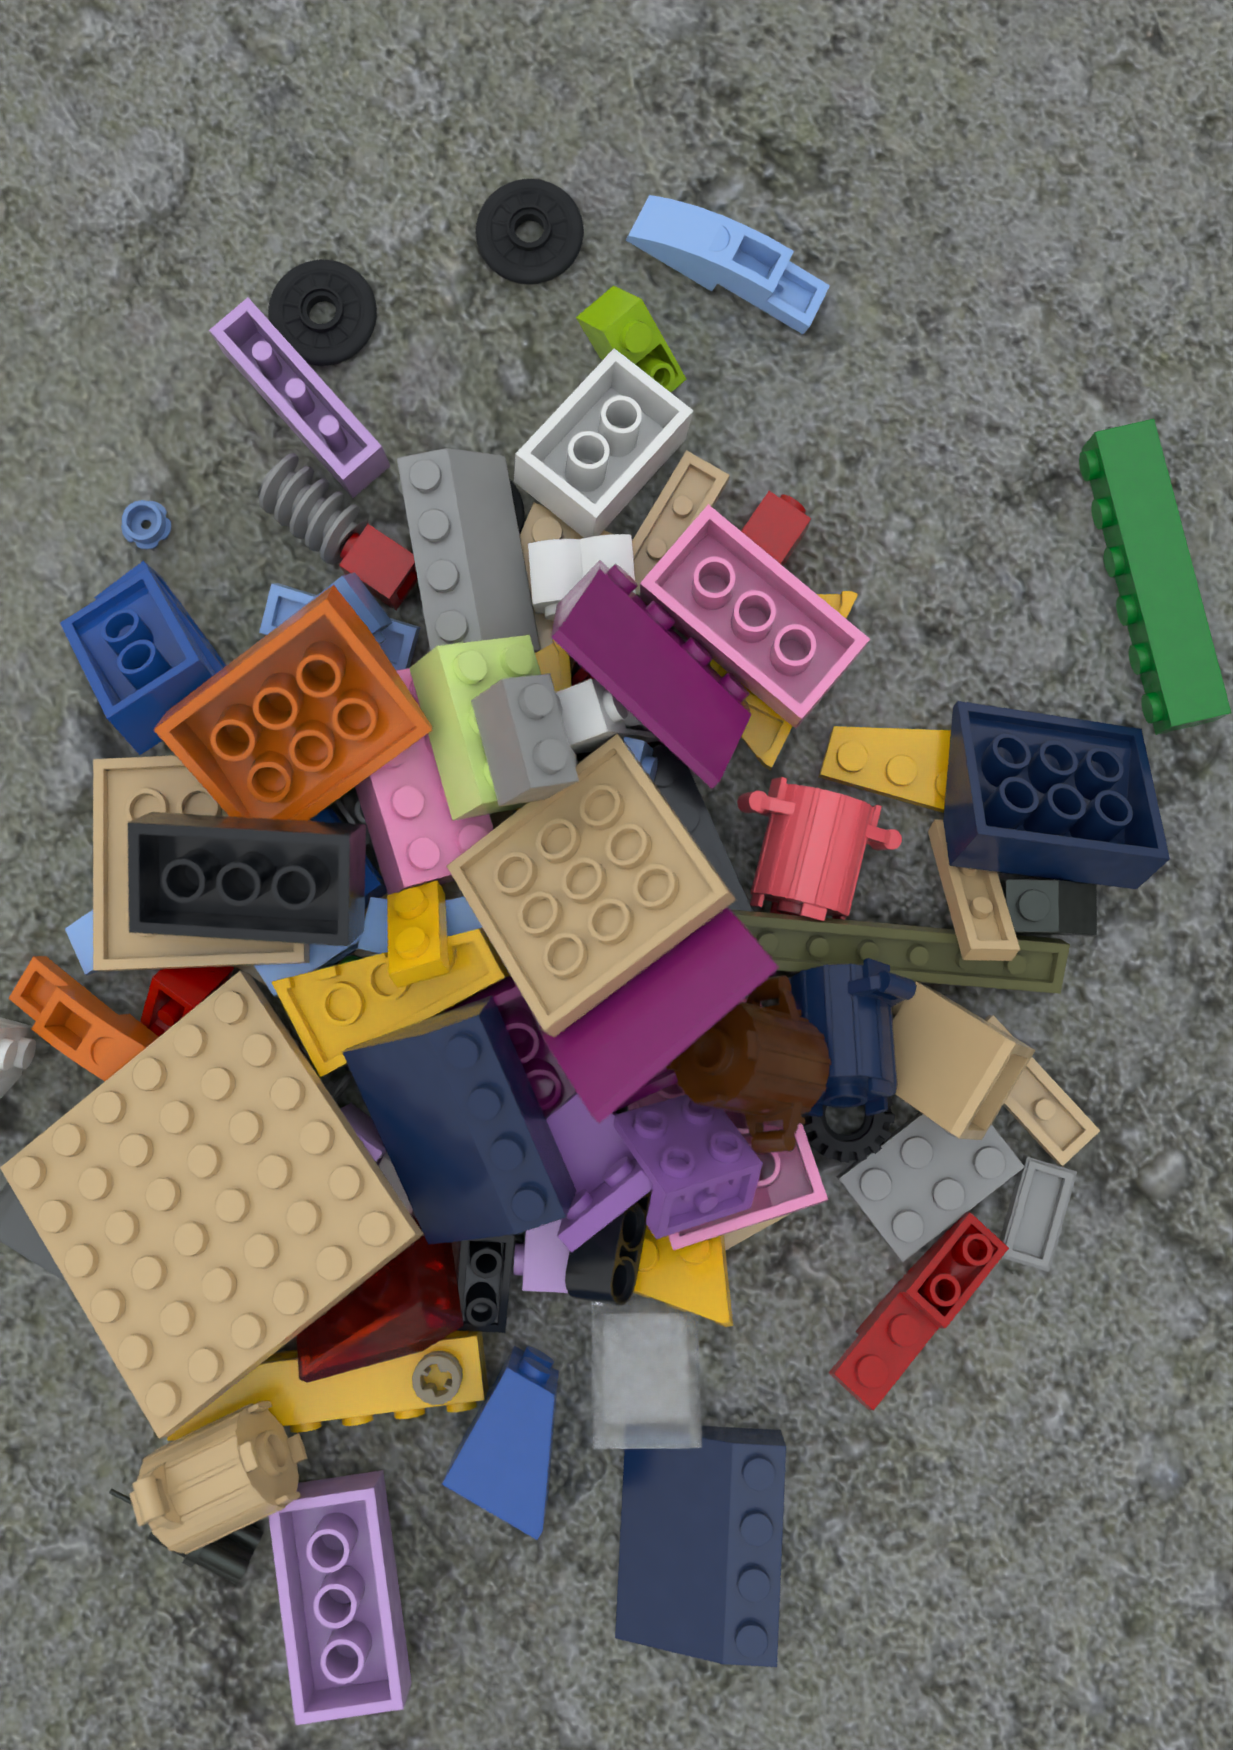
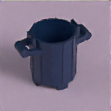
[789,958,916,1117]

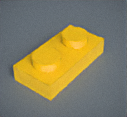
[387,880,449,988]

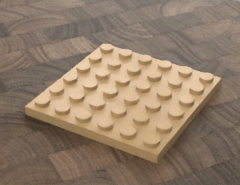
[0,971,423,1439]

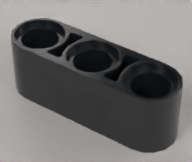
[565,1189,653,1306]

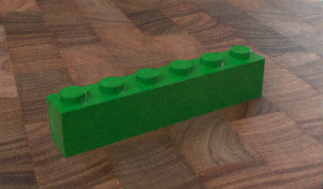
[1079,418,1232,735]

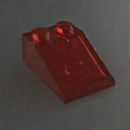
[296,1214,464,1383]

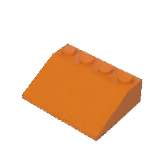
[153,585,433,821]

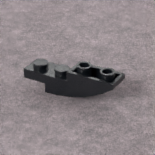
[453,1235,515,1333]

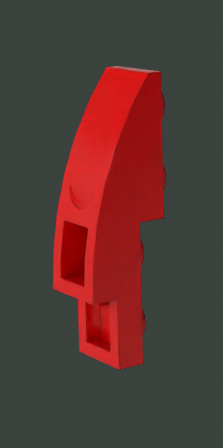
[829,1212,1009,1411]

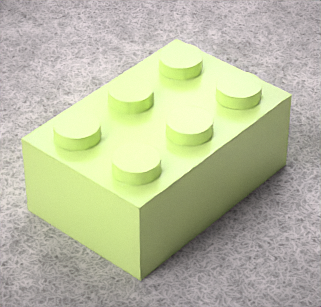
[410,635,541,821]

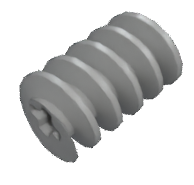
[258,453,368,564]

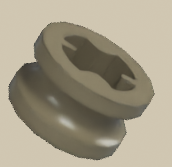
[412,1350,463,1405]

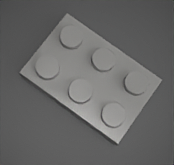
[836,1112,1025,1262]

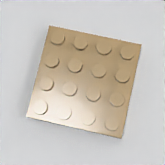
[447,734,736,1037]
[93,755,310,972]

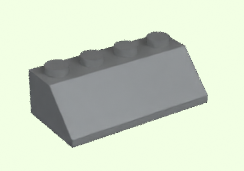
[397,448,541,653]

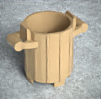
[129,1401,307,1554]

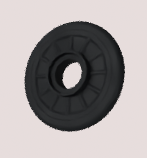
[476,179,584,285]
[268,259,377,366]

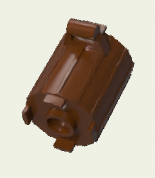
[666,976,831,1154]

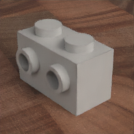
[471,674,579,807]

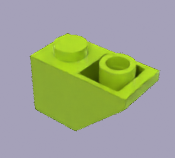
[576,285,687,392]

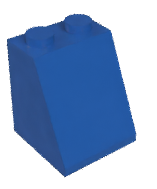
[442,1346,559,1540]

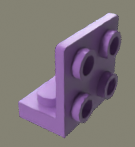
[545,1092,653,1252]
[614,1095,763,1239]

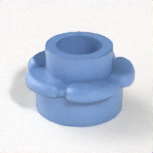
[121,500,171,550]

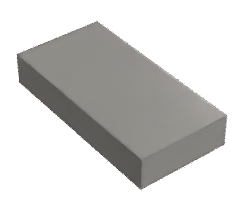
[1000,1155,1077,1272]

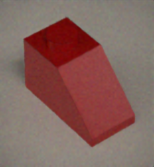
[140,966,234,1037]

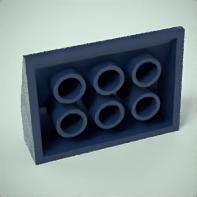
[943,701,1170,889]
[342,995,576,1245]
[615,1422,786,1667]

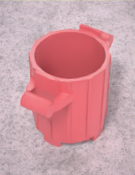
[737,777,902,921]

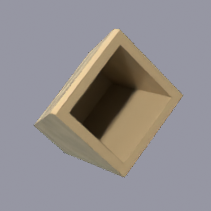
[892,981,1035,1140]

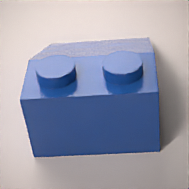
[60,567,216,755]

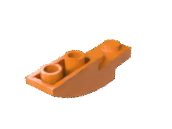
[8,956,159,1081]

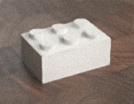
[514,348,693,538]

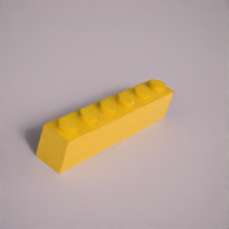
[167,1330,489,1441]

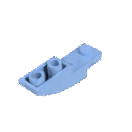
[626,195,830,334]

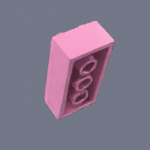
[640,504,870,729]
[355,668,494,895]

